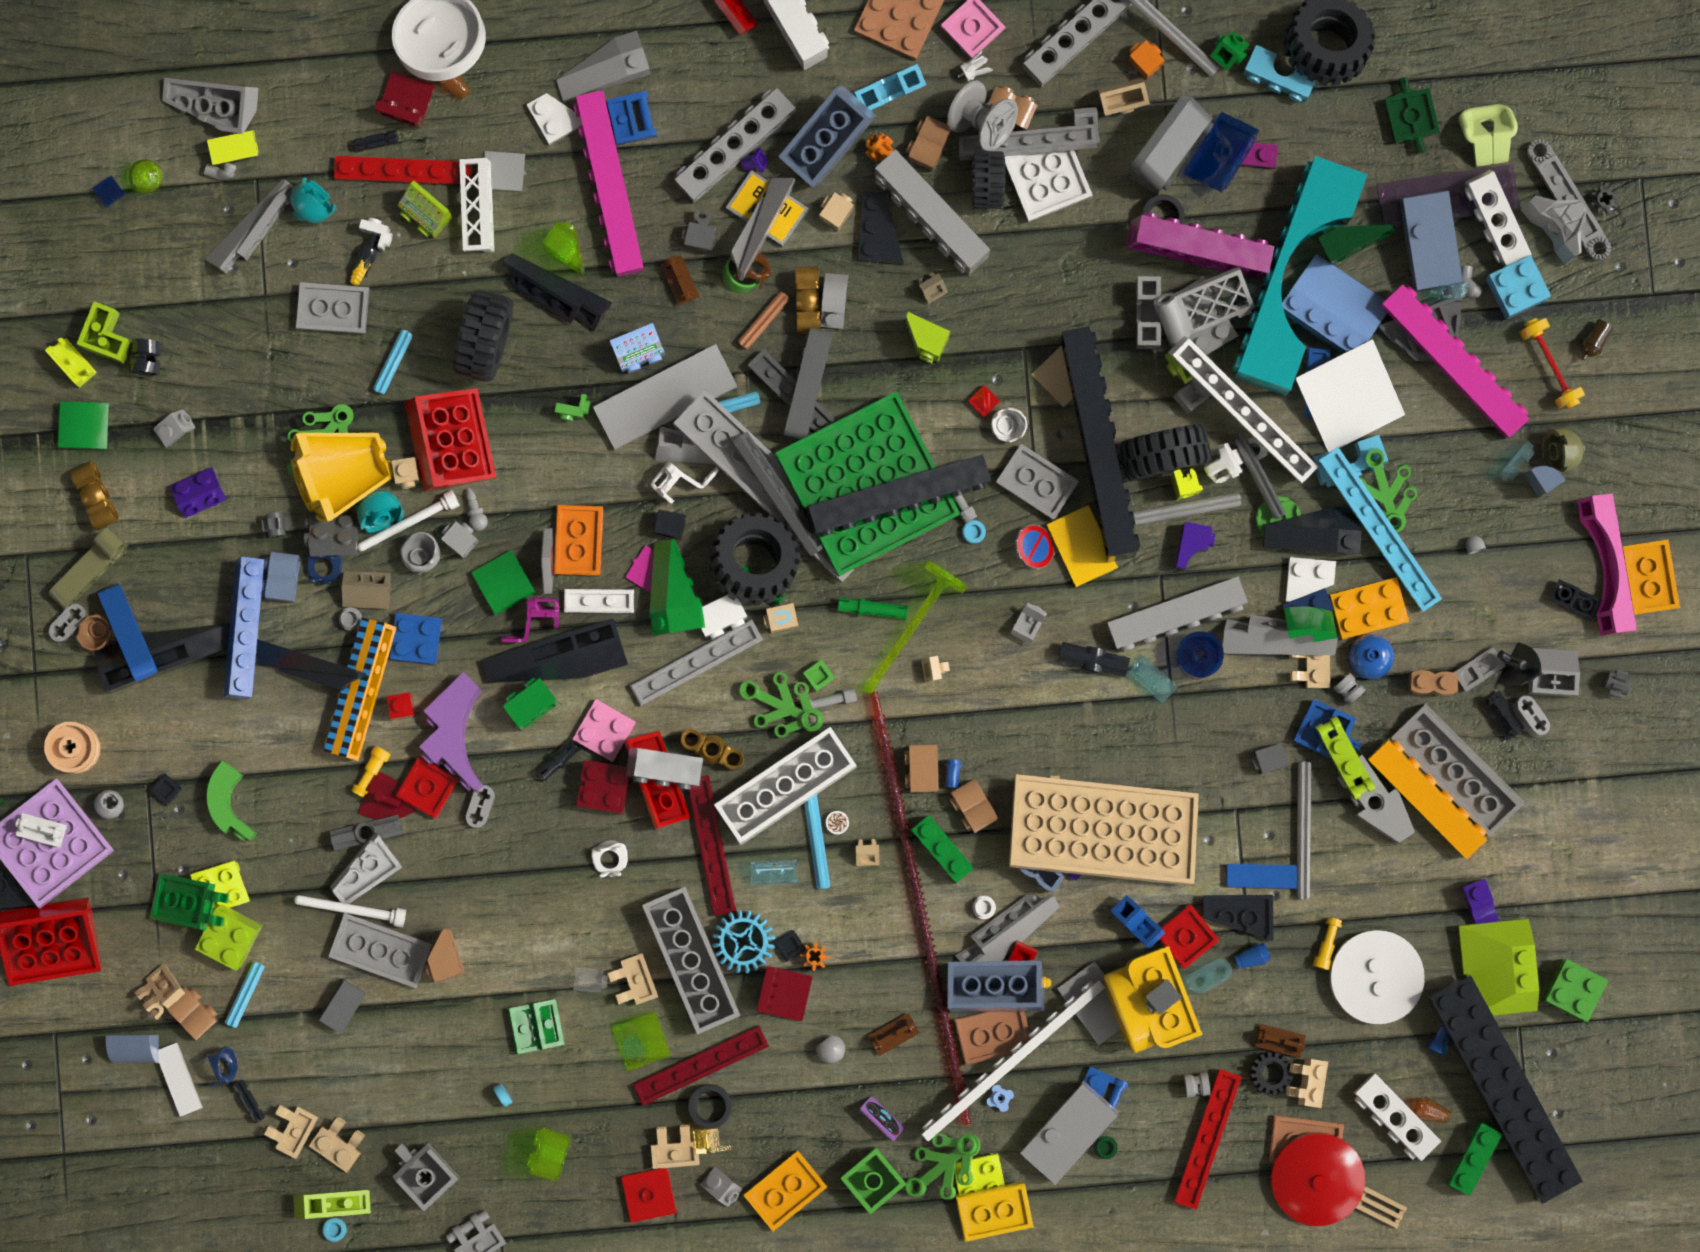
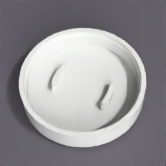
[392,0,486,81]
[1329,931,1424,1024]

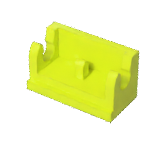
[207,130,259,165]
[45,338,97,388]
[1170,469,1203,500]

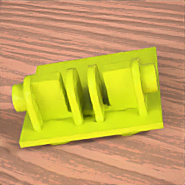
[190,860,250,913]
[955,1153,1005,1194]

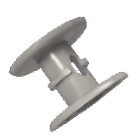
[947,80,1018,151]

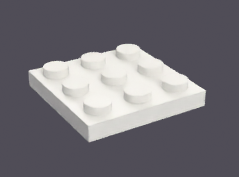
[1005,150,1093,222]

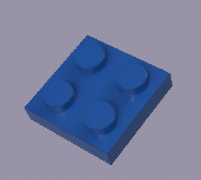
[390,613,442,665]

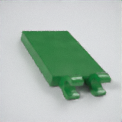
[149,873,229,930]

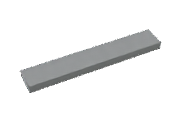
[959,124,1097,161]
[630,620,763,706]

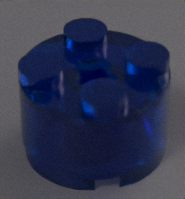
[1175,631,1224,680]

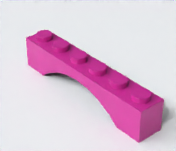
[1577,494,1637,636]

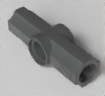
[330,815,403,851]

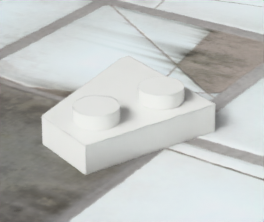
[527,93,582,145]
[1285,557,1336,602]

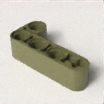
[48,528,128,610]

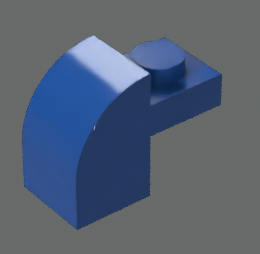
[1111,895,1165,949]

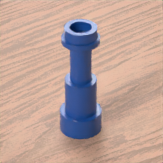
[1428,1026,1449,1056]

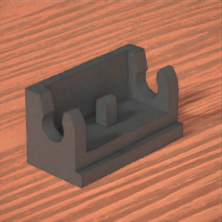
[318,979,366,1034]

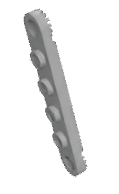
[1527,139,1611,261]

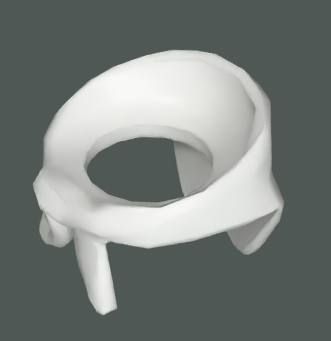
[591,840,628,877]

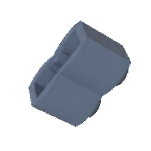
[262,552,301,603]
[1018,868,1064,892]

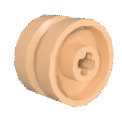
[44,722,101,774]

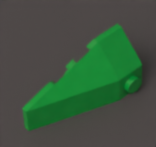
[650,539,705,636]

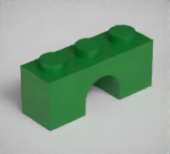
[911,815,974,884]
[1446,1122,1503,1196]

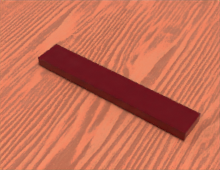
[688,775,737,916]
[633,1025,769,1106]

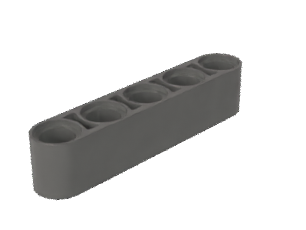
[784,328,833,440]

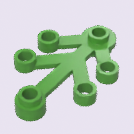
[287,404,353,477]
[1359,448,1417,532]
[740,672,824,738]
[906,1133,980,1200]

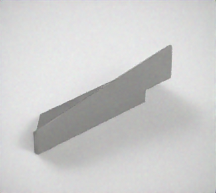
[730,178,795,281]
[206,179,294,274]
[655,427,714,464]
[1222,615,1338,655]
[955,894,1059,962]

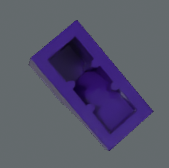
[1175,522,1215,571]
[1460,879,1499,924]

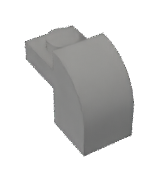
[820,273,848,329]

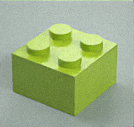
[195,904,263,971]

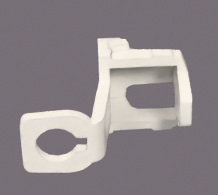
[1204,437,1268,483]
[651,461,719,504]

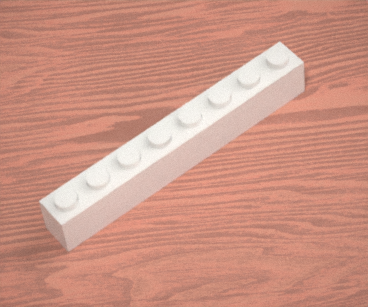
[1168,336,1318,483]

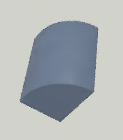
[1524,466,1566,498]
[106,1035,159,1063]

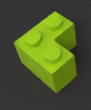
[77,301,132,364]

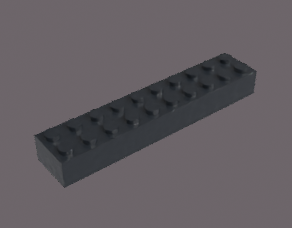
[1060,326,1140,563]
[1426,974,1583,1204]

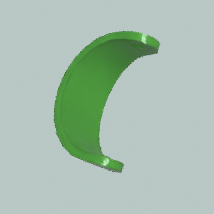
[722,256,761,293]

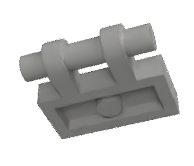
[446,1210,507,1252]

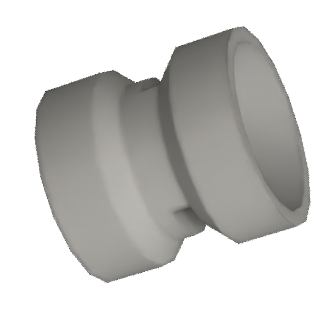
[1333,673,1366,705]
[1184,1072,1210,1098]

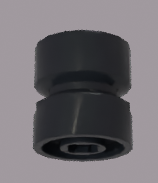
[129,339,162,376]

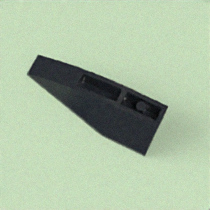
[482,618,628,683]
[94,623,230,694]

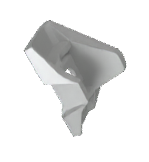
[1521,196,1588,265]

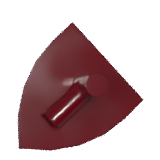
[358,772,417,820]

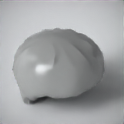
[401,532,440,573]

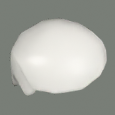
[991,407,1028,442]

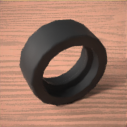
[1141,194,1185,224]
[688,1084,732,1129]

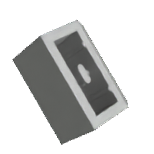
[1528,648,1580,697]

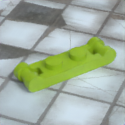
[1315,715,1376,800]

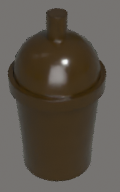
[1581,319,1613,361]

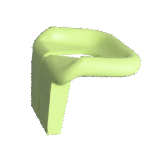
[1458,104,1518,167]

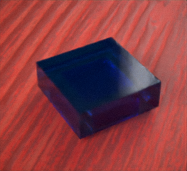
[93,175,126,208]

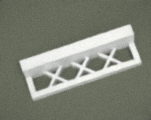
[459,158,495,253]

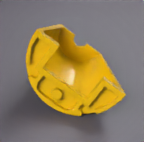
[291,433,394,522]

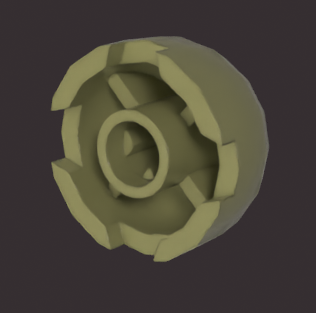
[1541,428,1585,474]

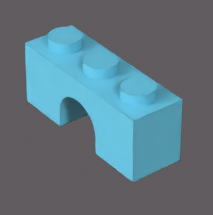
[1243,45,1316,102]
[852,64,926,110]
[1312,435,1388,487]

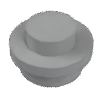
[339,607,362,631]

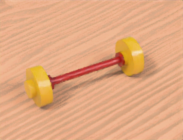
[1519,318,1585,409]

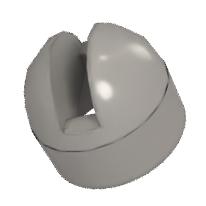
[1466,536,1486,554]

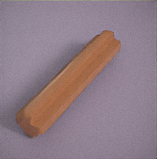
[738,292,789,349]

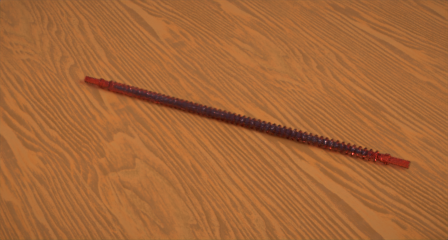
[869,691,972,1126]

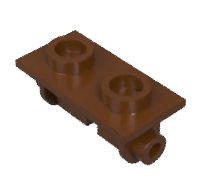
[660,255,699,306]
[868,1013,920,1056]
[1255,1024,1306,1058]

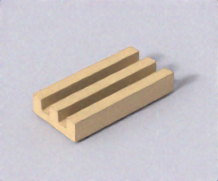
[1356,1187,1407,1228]

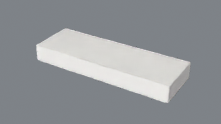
[564,589,634,613]
[159,1043,203,1117]

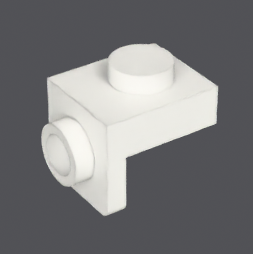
[359,217,393,252]

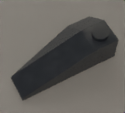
[1263,507,1361,555]

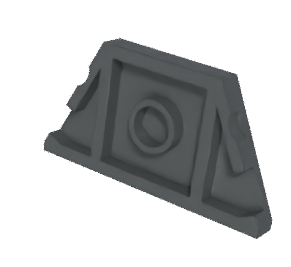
[1378,294,1463,361]

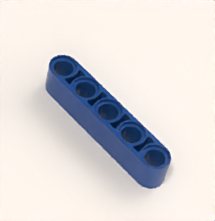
[97,583,158,682]

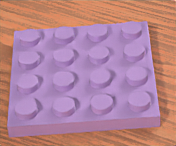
[0,778,114,909]

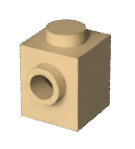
[819,192,854,231]
[392,457,421,489]

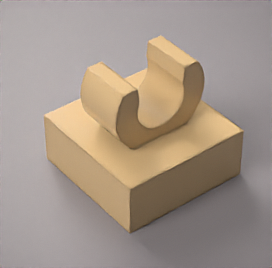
[921,656,950,683]
[856,839,880,866]

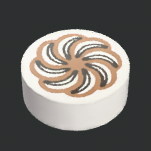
[826,811,849,835]

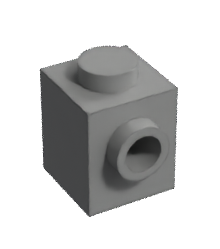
[441,522,479,559]

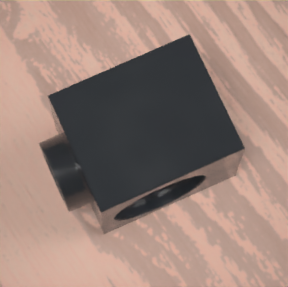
[651,510,687,540]

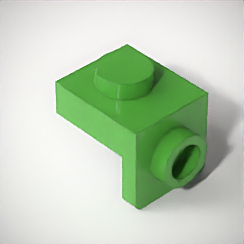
[555,394,591,421]

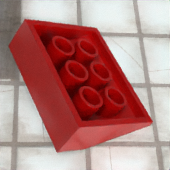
[404,388,496,492]
[0,897,102,986]

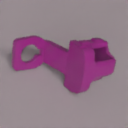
[501,597,559,642]

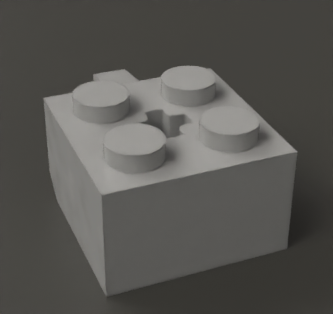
[392,1144,460,1211]

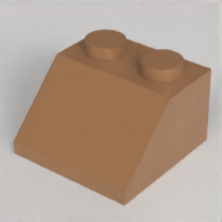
[425,929,465,982]

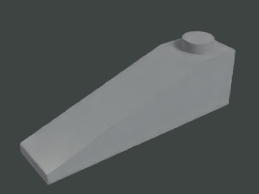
[557,31,651,102]
[162,78,259,133]

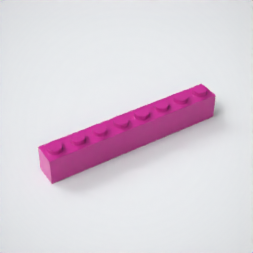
[573,90,644,277]
[1380,285,1529,439]

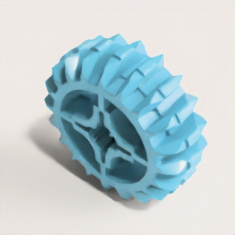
[712,910,775,973]

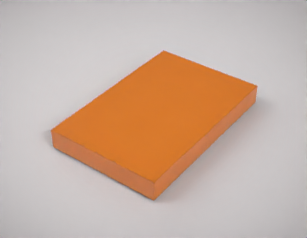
[554,505,604,576]

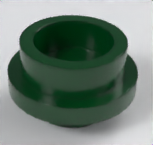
[1094,1136,1118,1159]

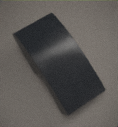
[1550,579,1601,621]

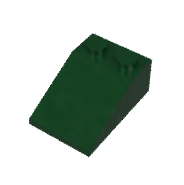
[1318,224,1396,265]

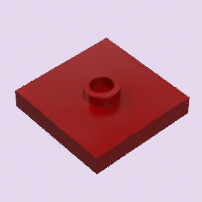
[396,756,459,819]
[1159,904,1220,970]
[622,1168,677,1223]

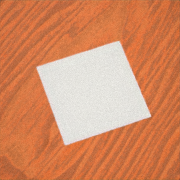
[1296,340,1405,452]

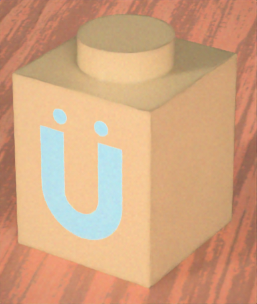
[763,603,799,633]

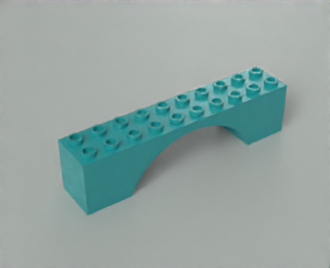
[1232,156,1368,396]

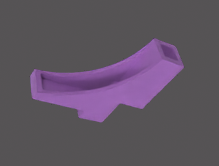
[419,672,484,792]

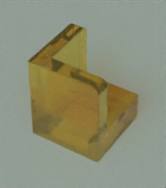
[693,1128,732,1154]

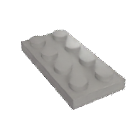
[328,913,433,988]

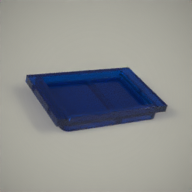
[1183,111,1260,193]

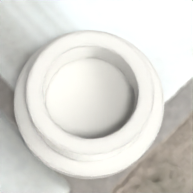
[972,896,996,919]

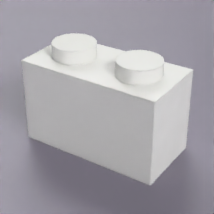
[701,594,747,639]

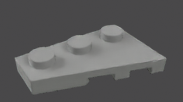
[330,832,402,904]

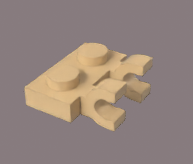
[1289,655,1330,688]
[607,953,658,1005]
[135,964,185,1019]
[1286,1058,1328,1108]
[264,1105,319,1159]
[309,1117,365,1173]
[651,1124,700,1169]

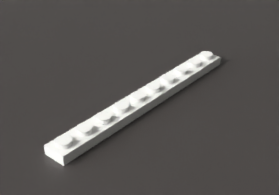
[921,980,1105,1141]

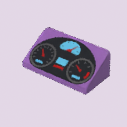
[860,1096,904,1141]

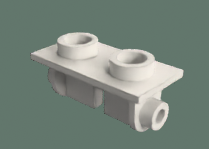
[15,813,67,848]

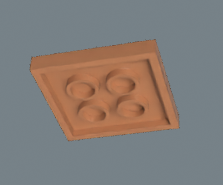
[854,0,945,60]

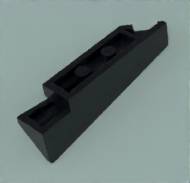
[502,253,612,331]
[256,639,366,691]

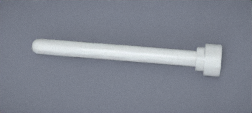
[357,490,460,551]
[294,895,406,928]

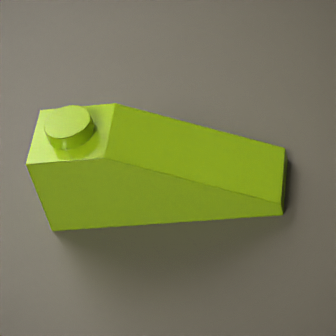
[293,1190,371,1219]

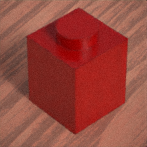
[387,692,416,721]

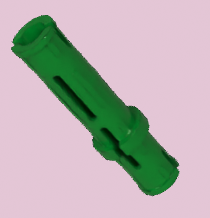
[838,597,908,620]

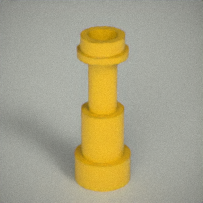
[351,745,391,797]
[1312,917,1342,971]

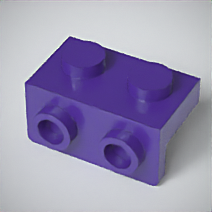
[170,467,226,518]

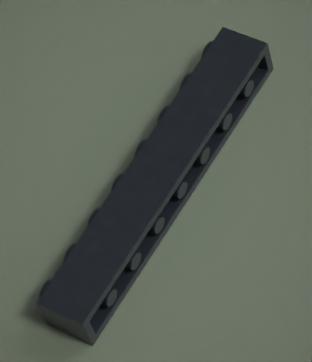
[805,454,991,537]

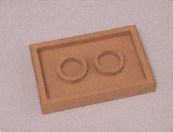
[954,1012,1031,1065]
[1268,1115,1344,1163]

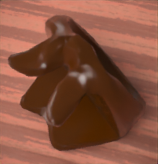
[734,252,771,289]

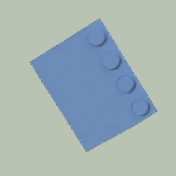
[1282,253,1387,354]

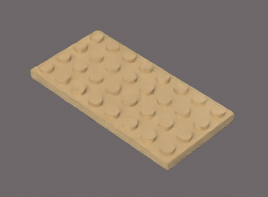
[1009,774,1199,886]

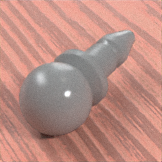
[466,488,488,531]

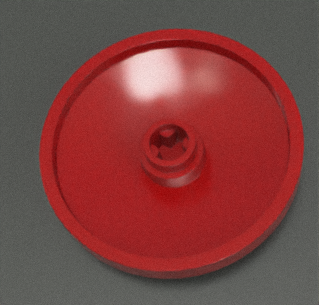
[1271,1132,1365,1226]

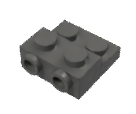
[304,511,359,556]

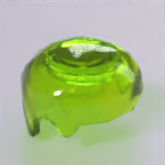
[127,159,163,194]

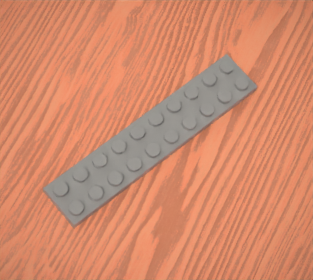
[673,390,854,582]

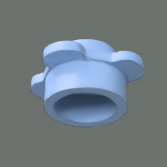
[987,1085,1014,1112]

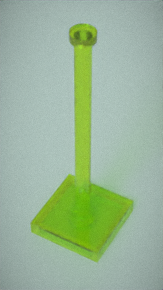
[862,560,969,695]

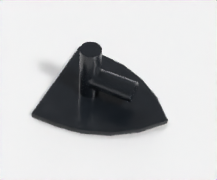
[1497,642,1542,687]

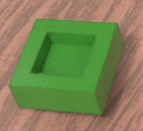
[803,659,835,692]

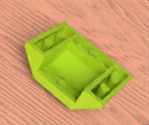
[1459,918,1539,1016]

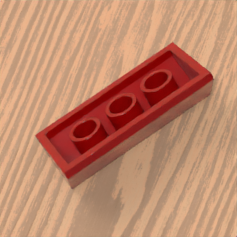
[624,731,690,830]

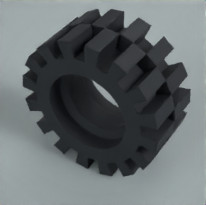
[1249,1052,1293,1094]

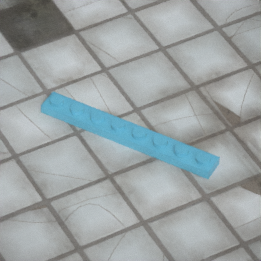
[1318,447,1442,612]

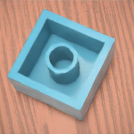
[1486,255,1551,320]

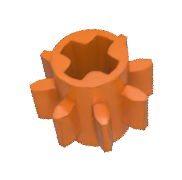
[865,133,893,162]
[800,942,829,971]

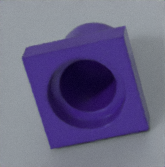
[741,147,768,173]

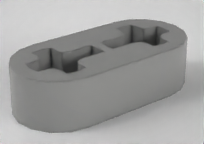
[49,604,87,643]
[1513,696,1550,738]
[466,785,495,828]

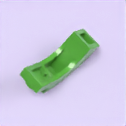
[207,760,257,841]

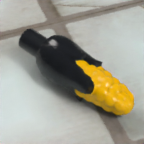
[350,233,380,286]

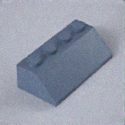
[948,961,1044,1012]

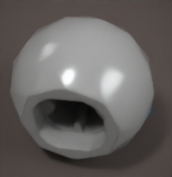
[94,790,124,819]
[816,1035,845,1064]

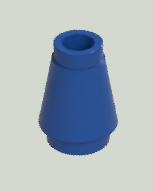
[1235,943,1271,969]

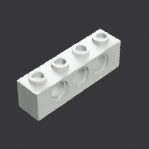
[1464,170,1532,267]
[1353,1073,1441,1161]

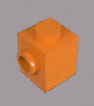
[1128,40,1165,80]

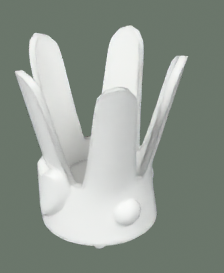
[958,50,993,82]

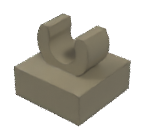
[919,272,948,304]

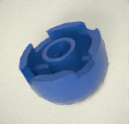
[1348,633,1395,680]

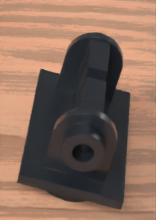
[1480,690,1525,741]

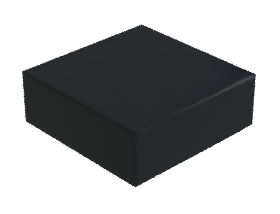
[149,773,183,806]
[774,930,806,962]

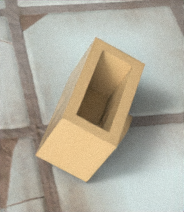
[1098,78,1150,116]

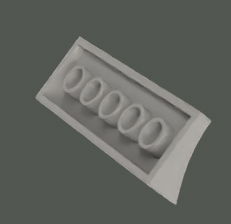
[593,344,738,450]
[1391,703,1524,837]

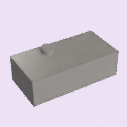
[1020,1081,1119,1185]

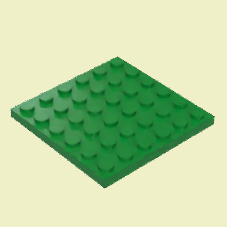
[774,391,960,577]

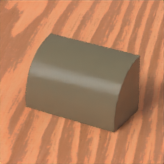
[342,571,391,609]

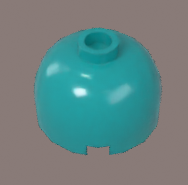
[290,177,336,224]
[356,489,404,533]

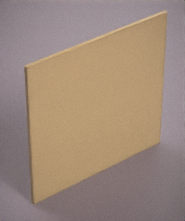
[1031,345,1073,407]

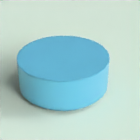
[962,520,986,544]
[493,1083,513,1107]
[323,1218,347,1242]

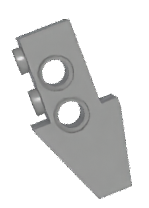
[1337,755,1415,843]

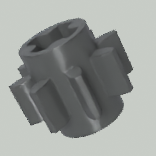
[1590,186,1619,215]
[261,512,290,538]
[1604,669,1632,698]

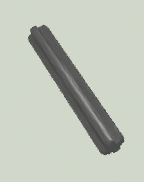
[1234,434,1285,519]

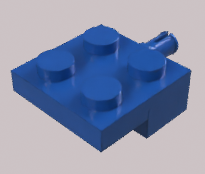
[1293,699,1362,760]

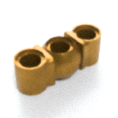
[795,266,820,334]
[70,461,119,531]
[681,729,744,771]

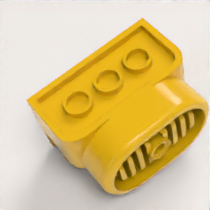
[1103,946,1202,1053]

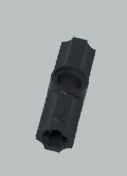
[1058,642,1130,678]

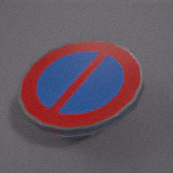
[1015,524,1055,570]

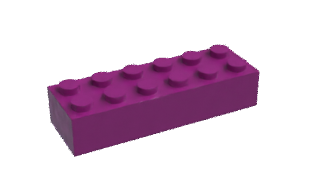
[1126,212,1274,279]

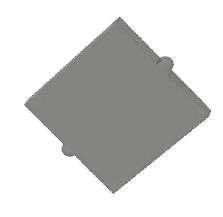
[485,151,526,192]

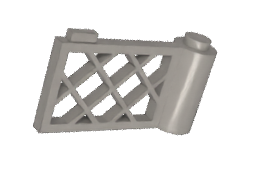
[1154,267,1255,345]

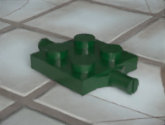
[1384,77,1440,155]

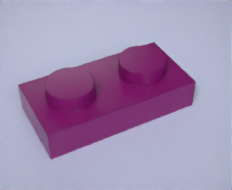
[1229,140,1278,169]

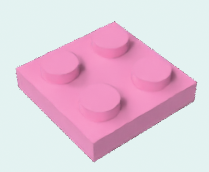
[941,0,1006,59]
[573,699,636,762]

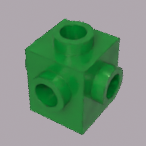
[1210,30,1249,71]

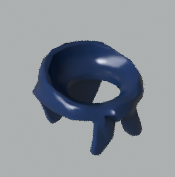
[307,553,342,585]
[199,1046,238,1086]

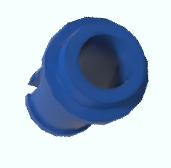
[944,759,963,788]

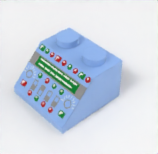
[610,323,665,374]

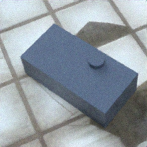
[779,85,877,187]
[1399,190,1463,290]

